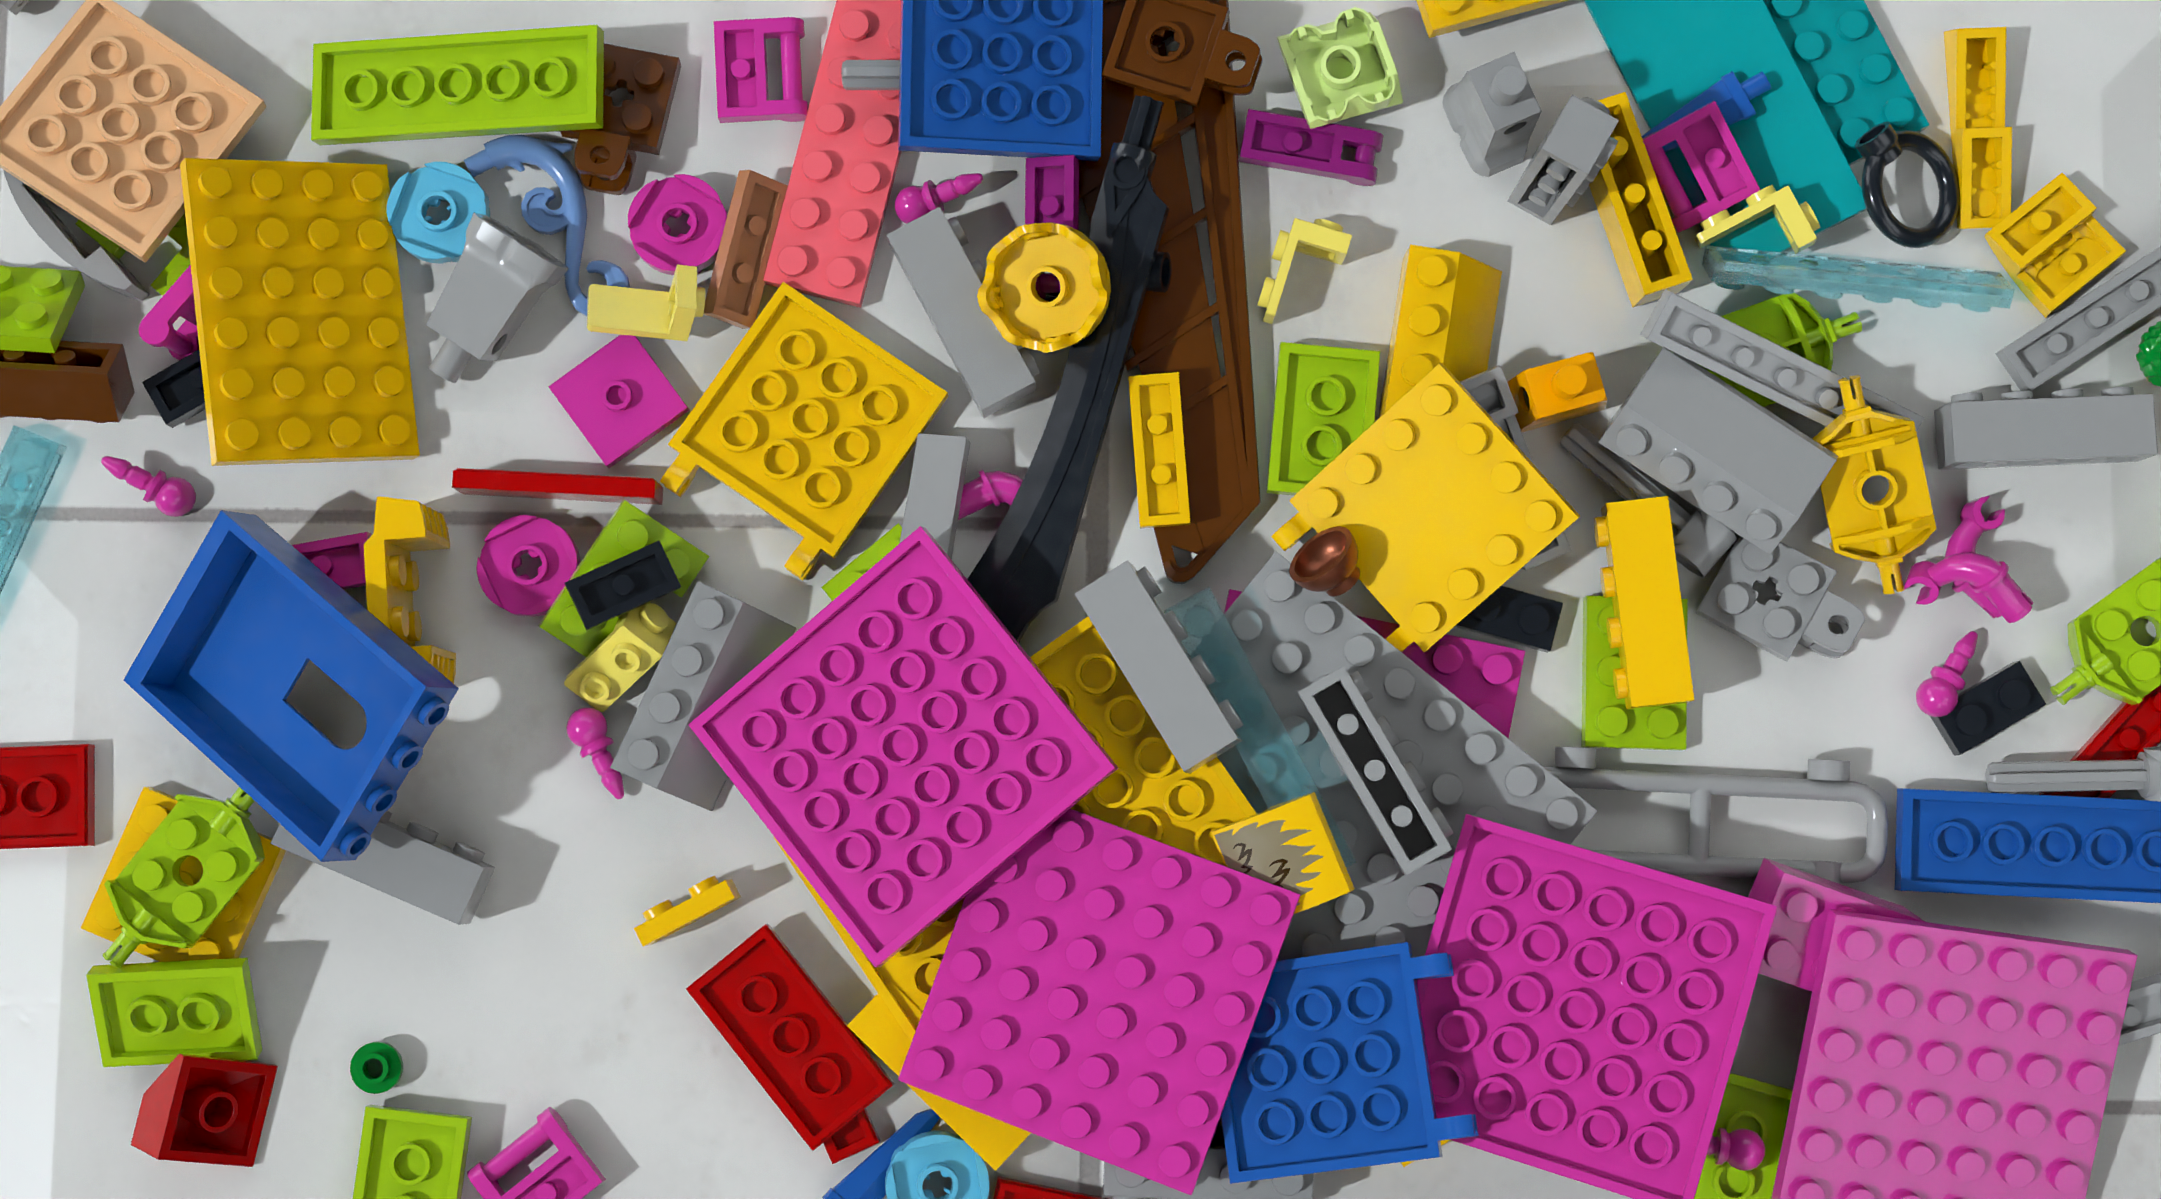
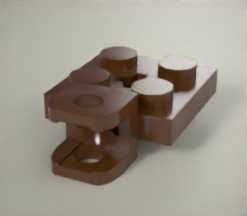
[1102,0,1263,108]
[560,43,681,195]

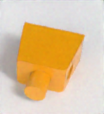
[1507,352,1607,432]

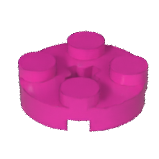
[628,174,728,275]
[476,515,581,617]

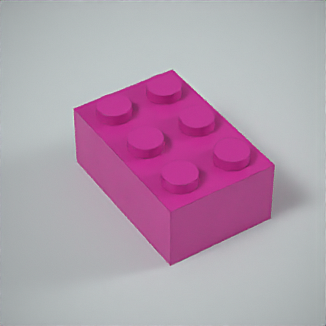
[1748,858,1925,992]

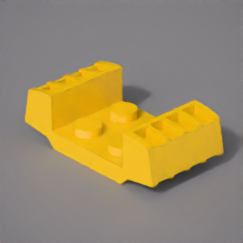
[364,496,456,684]

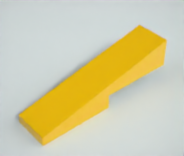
[1944,27,2012,229]

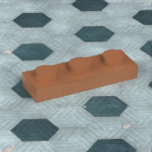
[703,170,788,329]

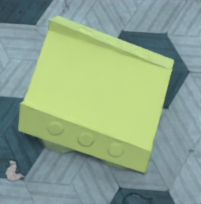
[1277,7,1403,129]

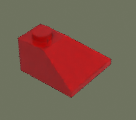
[131,1054,278,1167]

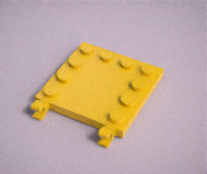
[660,282,948,581]
[1271,363,1580,652]

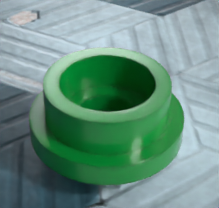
[350,1041,403,1094]

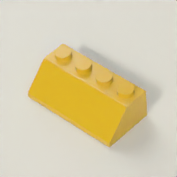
[1378,244,1502,419]

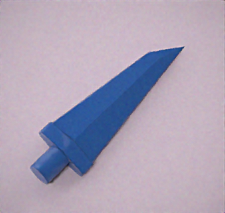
[1642,71,1772,152]
[822,1109,940,1199]

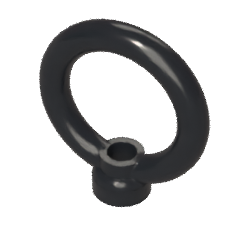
[1854,121,1960,248]

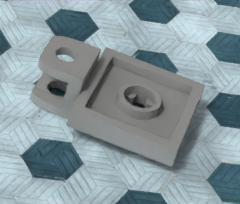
[1696,535,1865,662]

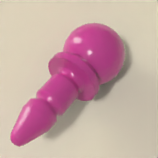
[895,173,983,224]
[101,456,196,517]
[1916,631,1978,717]
[566,708,624,799]
[1707,1128,1765,1171]

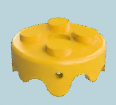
[977,222,1111,353]

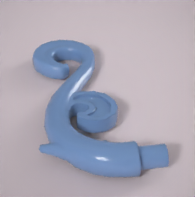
[464,135,630,316]

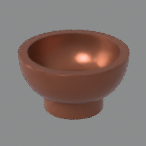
[1289,526,1360,597]

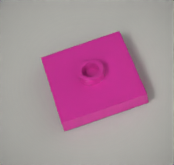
[548,335,690,469]

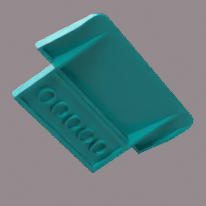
[1584,0,1929,271]

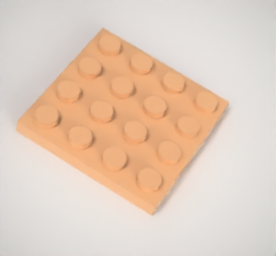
[0,0,266,263]

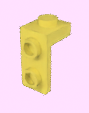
[1695,185,1820,254]
[1257,218,1352,324]
[587,264,706,341]
[564,602,676,712]

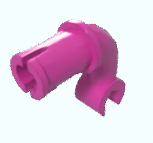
[958,469,1023,520]
[1945,496,2005,618]
[1903,552,2033,623]

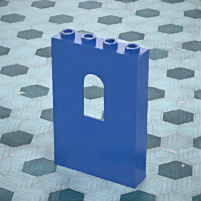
[123,510,459,862]

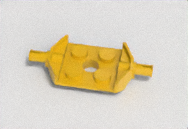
[1812,375,1936,594]

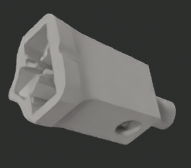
[1442,52,1542,177]
[426,213,569,383]

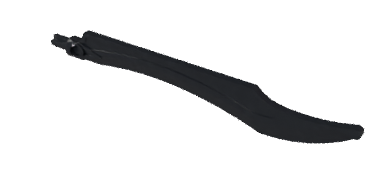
[967,95,1170,643]

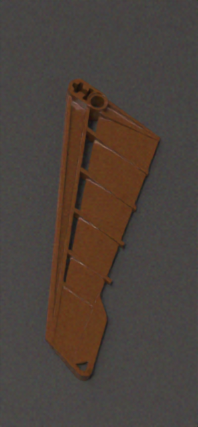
[1079,0,1261,584]

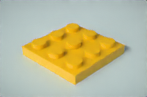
[81,787,286,962]

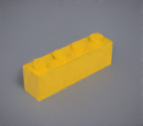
[1589,91,1693,308]
[1594,496,1694,709]
[847,981,1031,1171]

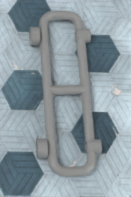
[1544,746,1888,884]

